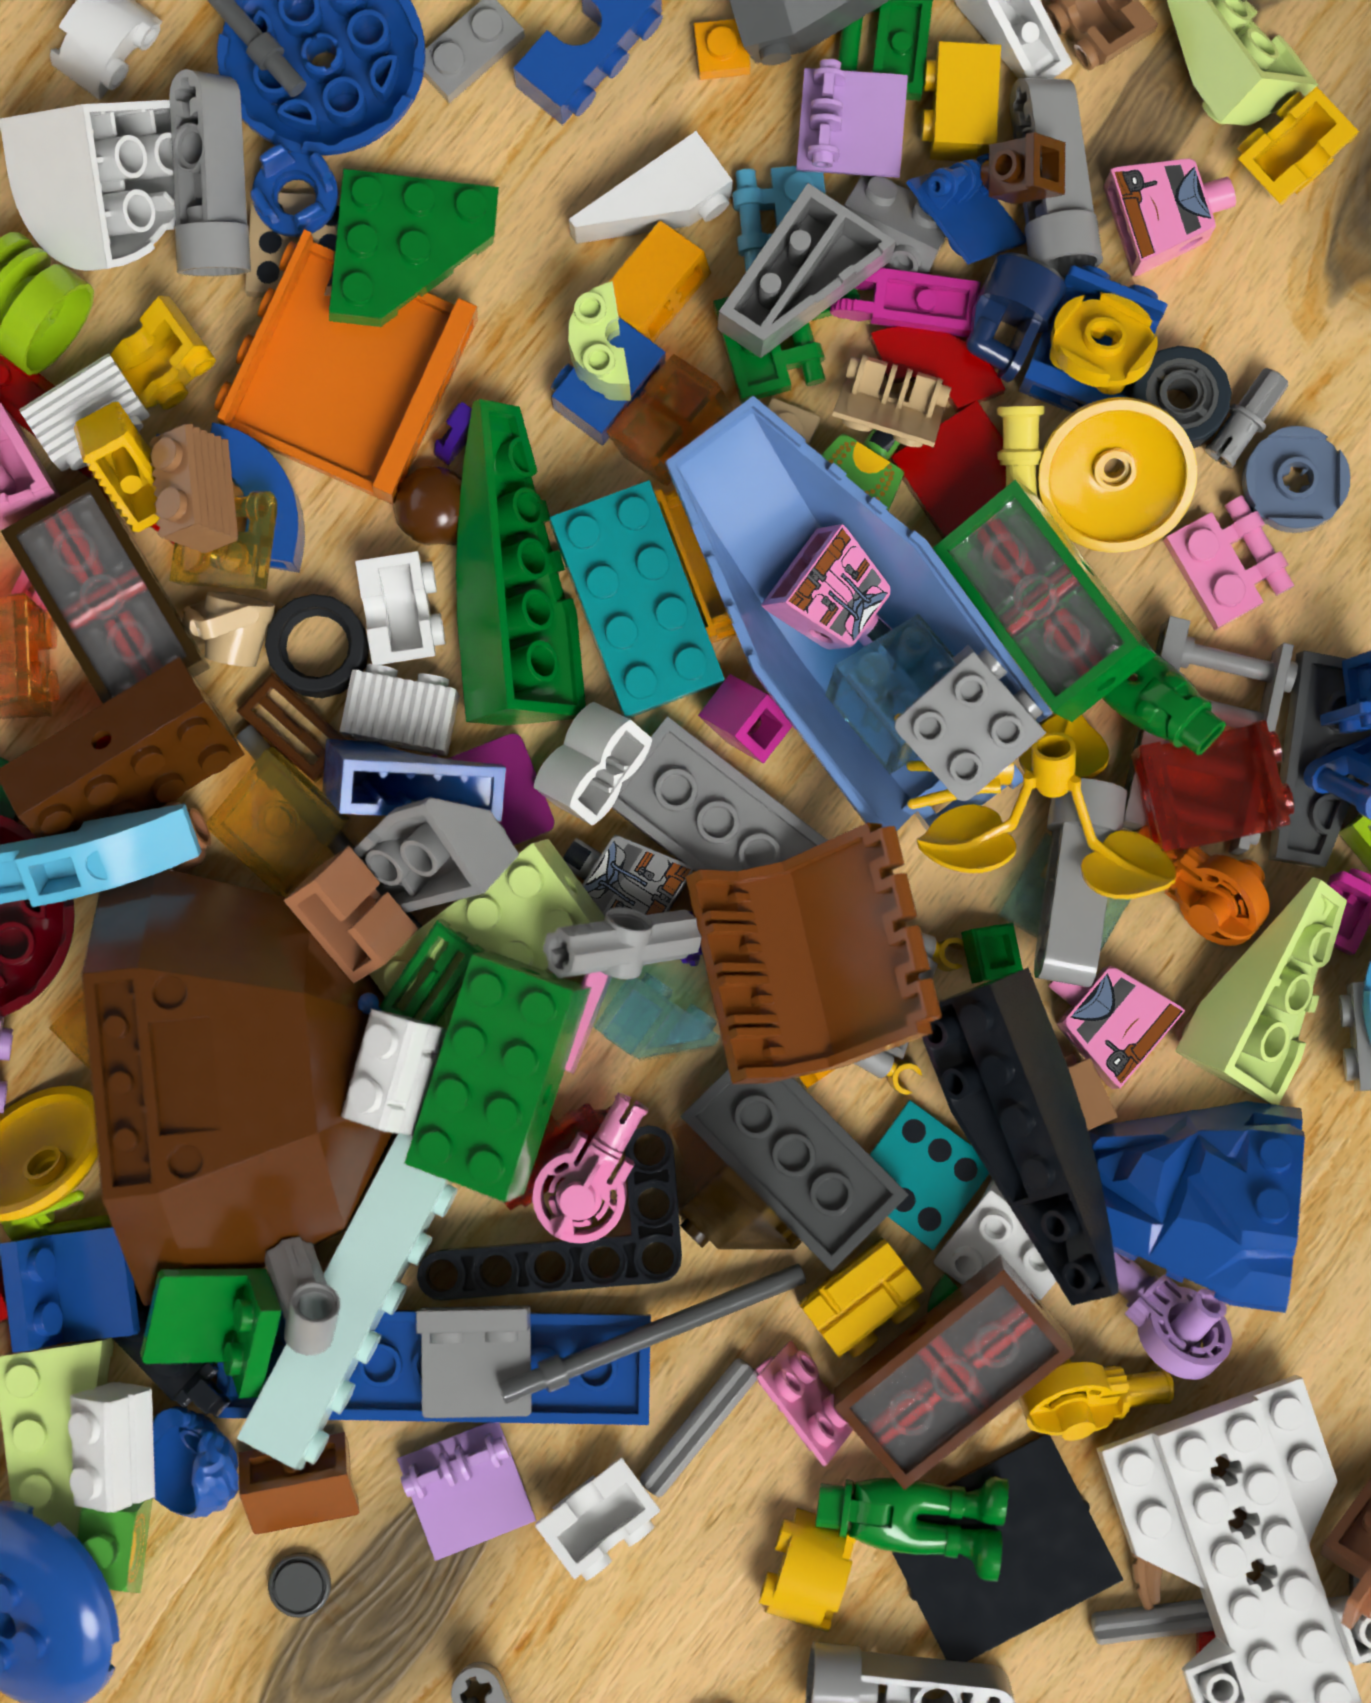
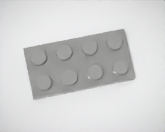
[612,716,828,872]

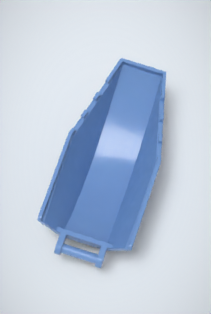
[665,396,1052,831]

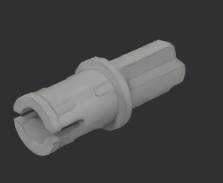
[1205,368,1288,468]

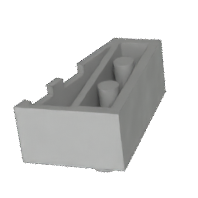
[717,183,896,358]

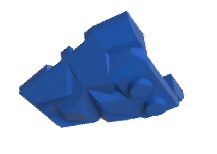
[1088,1101,1305,1313]

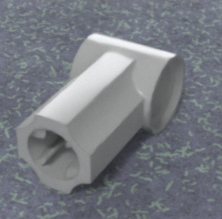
[265,1237,340,1355]

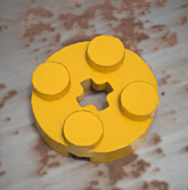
[1049,293,1158,395]

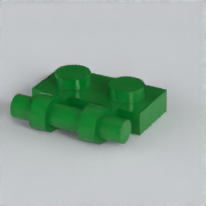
[713,297,826,404]

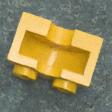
[1237,86,1359,205]
[110,296,216,410]
[758,1508,856,1632]

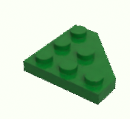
[329,169,499,327]

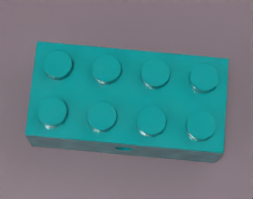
[550,480,725,719]

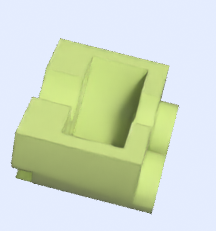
[568,281,631,401]

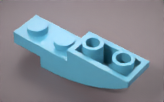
[0,803,202,907]

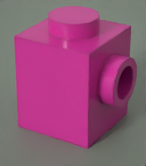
[698,674,792,764]

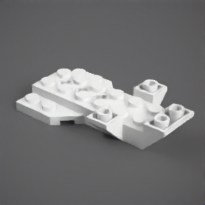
[1096,1375,1371,1703]

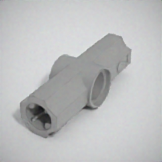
[543,907,702,979]

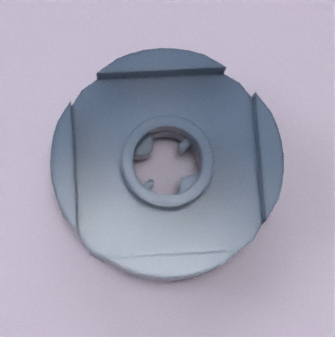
[1242,426,1350,533]

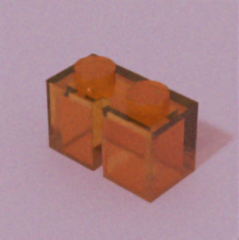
[606,354,734,487]

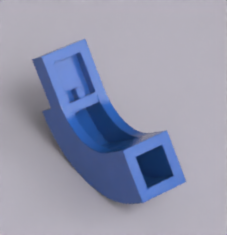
[156,422,305,573]

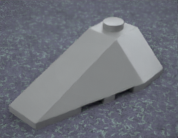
[353,798,519,913]

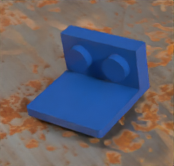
[0,1227,140,1353]

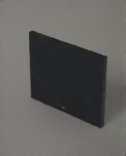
[892,1434,1124,1662]

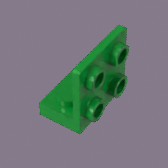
[140,1269,282,1398]

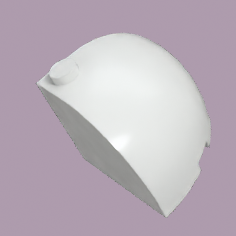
[0,100,176,271]

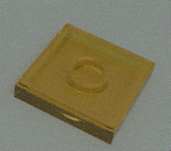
[206,747,350,896]

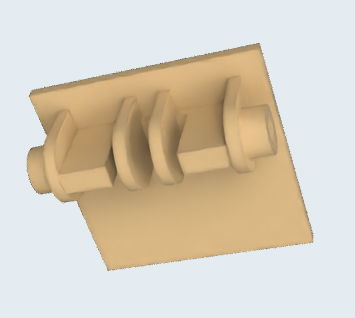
[832,355,952,447]

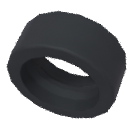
[265,594,369,699]

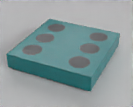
[869,1100,989,1250]

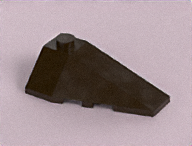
[680,1164,802,1250]

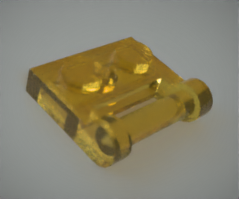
[169,491,277,589]

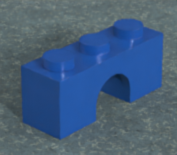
[513,0,663,126]

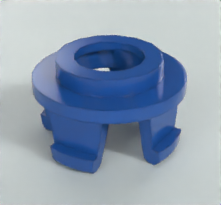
[250,144,339,237]

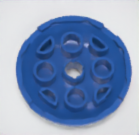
[217,0,426,156]
[0,1500,120,1703]

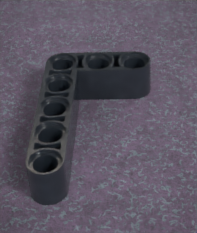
[417,1125,682,1300]

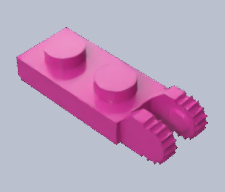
[830,268,981,337]

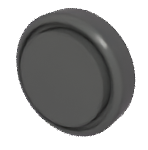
[268,1553,331,1618]

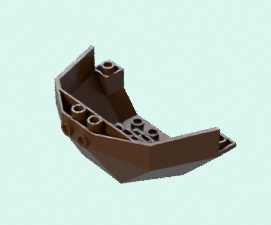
[82,869,398,1306]

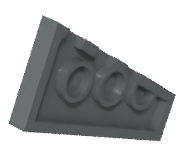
[1268,651,1371,868]

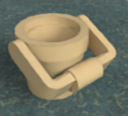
[182,591,275,667]

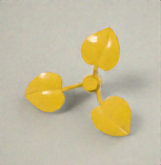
[917,714,1176,899]

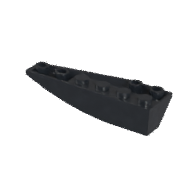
[922,967,1119,1305]

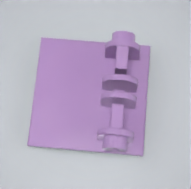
[796,59,908,178]
[397,1423,536,1561]

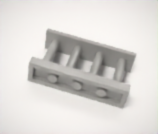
[1123,616,1298,855]

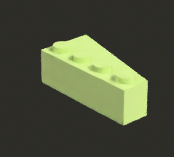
[0,1338,114,1538]

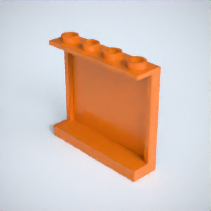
[214,229,478,505]

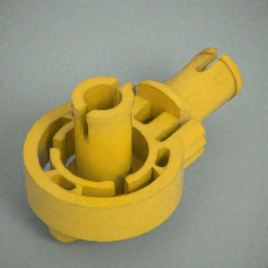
[1019,1358,1174,1441]

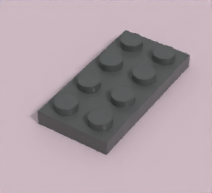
[680,1069,909,1271]

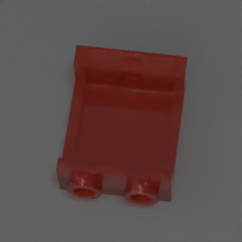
[1131,720,1295,854]

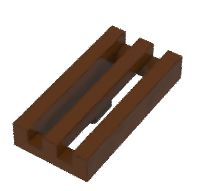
[236,673,346,783]

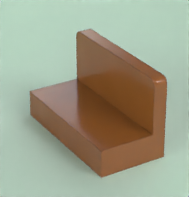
[239,1432,359,1534]

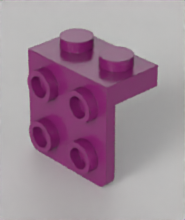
[430,733,555,846]

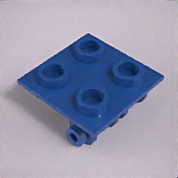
[906,153,1026,265]

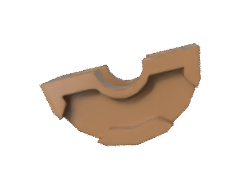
[1044,0,1158,71]

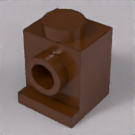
[981,132,1066,204]

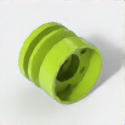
[0,232,94,375]

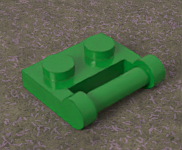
[838,0,933,101]

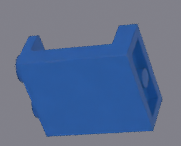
[1019,265,1168,413]

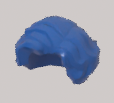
[153,1406,239,1518]

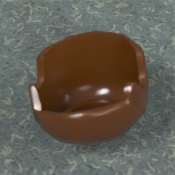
[393,467,462,545]

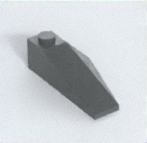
[729,0,889,65]

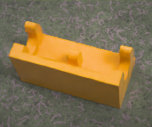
[609,220,711,343]

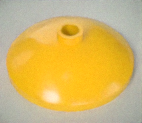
[1038,397,1197,553]
[0,1086,98,1221]

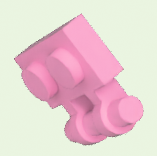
[1163,495,1295,631]

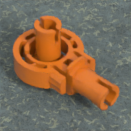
[1138,825,1270,946]

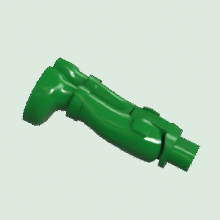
[1102,654,1226,755]
[816,1477,1009,1582]

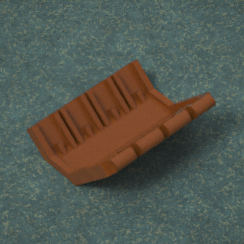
[686,823,942,1084]

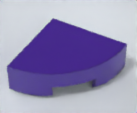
[434,402,472,466]

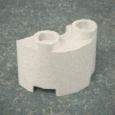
[50,0,163,100]
[355,551,445,666]
[535,1458,661,1581]

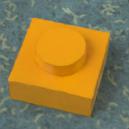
[694,19,751,80]

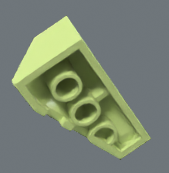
[1167,0,1318,126]
[1175,877,1347,1105]

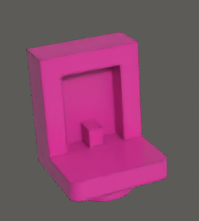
[1326,868,1371,955]

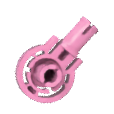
[533,1092,648,1243]

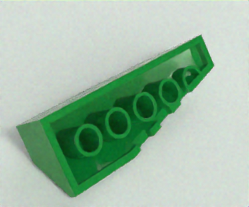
[456,399,586,726]

